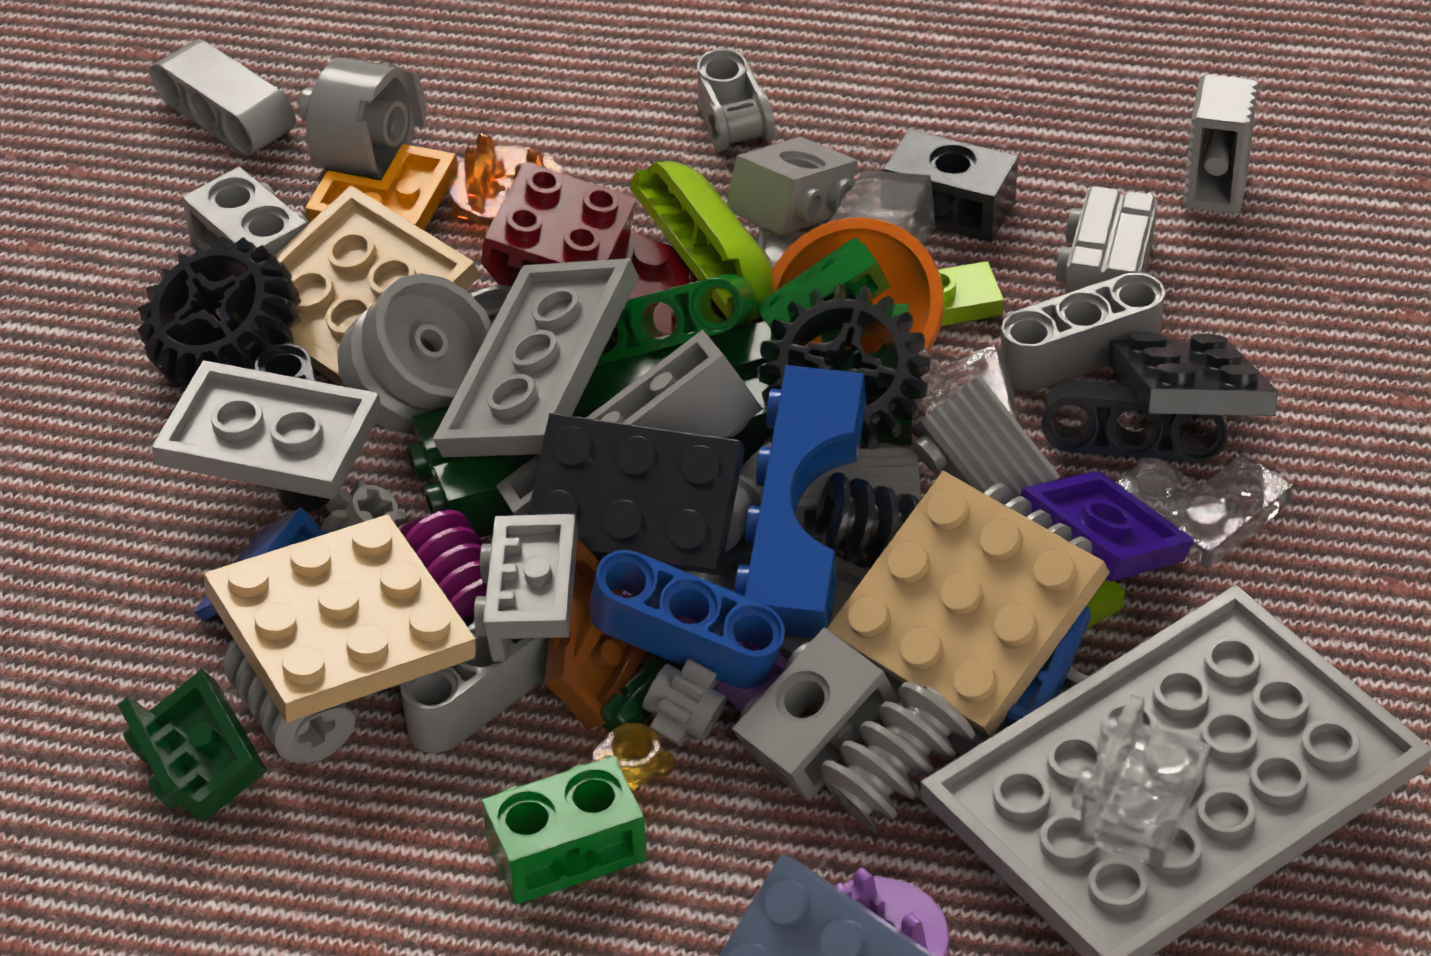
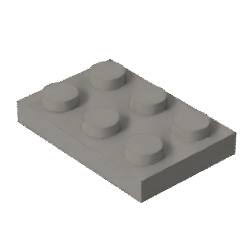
[152,360,382,500]

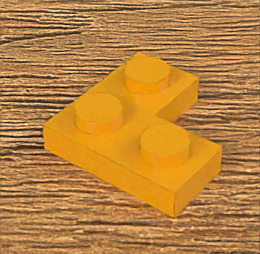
[305,144,458,230]

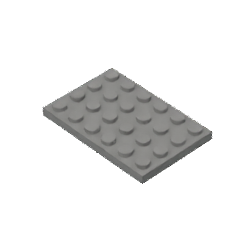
[920,585,1431,956]

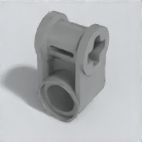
[697,48,775,153]

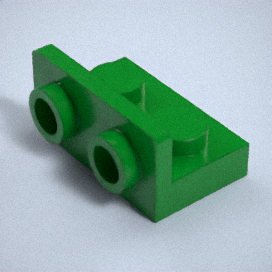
[757,238,891,344]

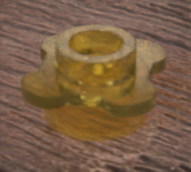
[593,723,674,794]

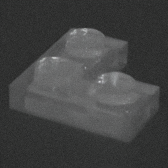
[1116,454,1293,569]

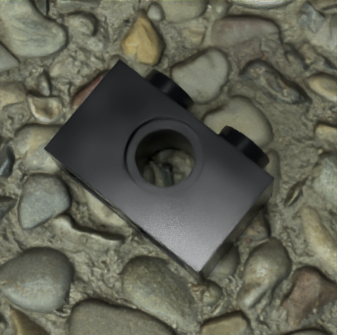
[882,129,1018,243]

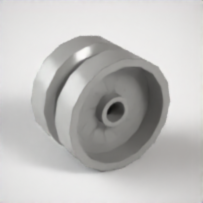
[337,273,492,435]

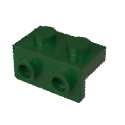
[118,669,267,823]

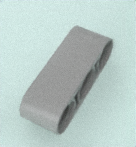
[150,39,296,156]
[999,273,1165,391]
[400,623,549,753]

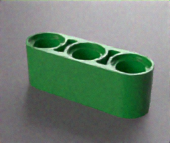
[597,274,757,364]

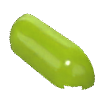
[629,161,773,321]

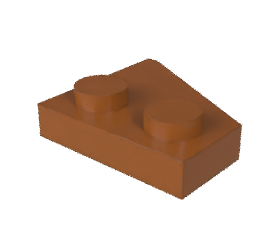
[545,540,647,729]

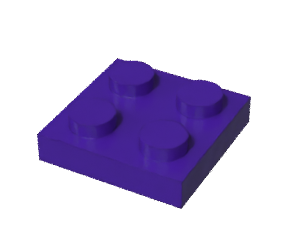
[1020,470,1195,582]

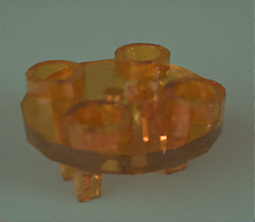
[449,133,562,226]

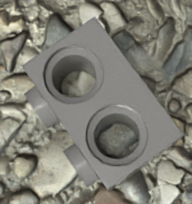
[182,166,309,255]

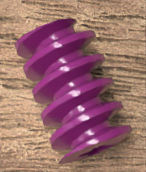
[400,510,487,627]

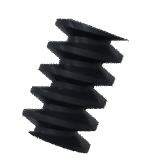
[816,472,919,569]

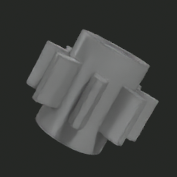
[321,480,406,533]
[642,658,727,747]

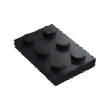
[1109,332,1278,416]
[528,413,745,575]

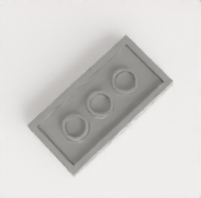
[433,258,639,457]

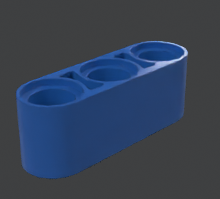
[588,550,785,689]

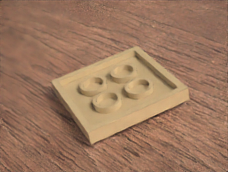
[275,185,480,386]
[826,471,1110,737]
[204,514,476,723]

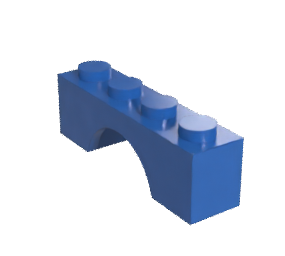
[735,365,867,638]

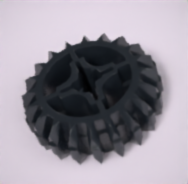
[137,236,302,389]
[757,283,930,450]

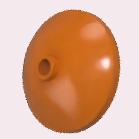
[763,217,944,356]

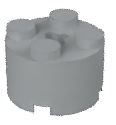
[298,57,426,179]

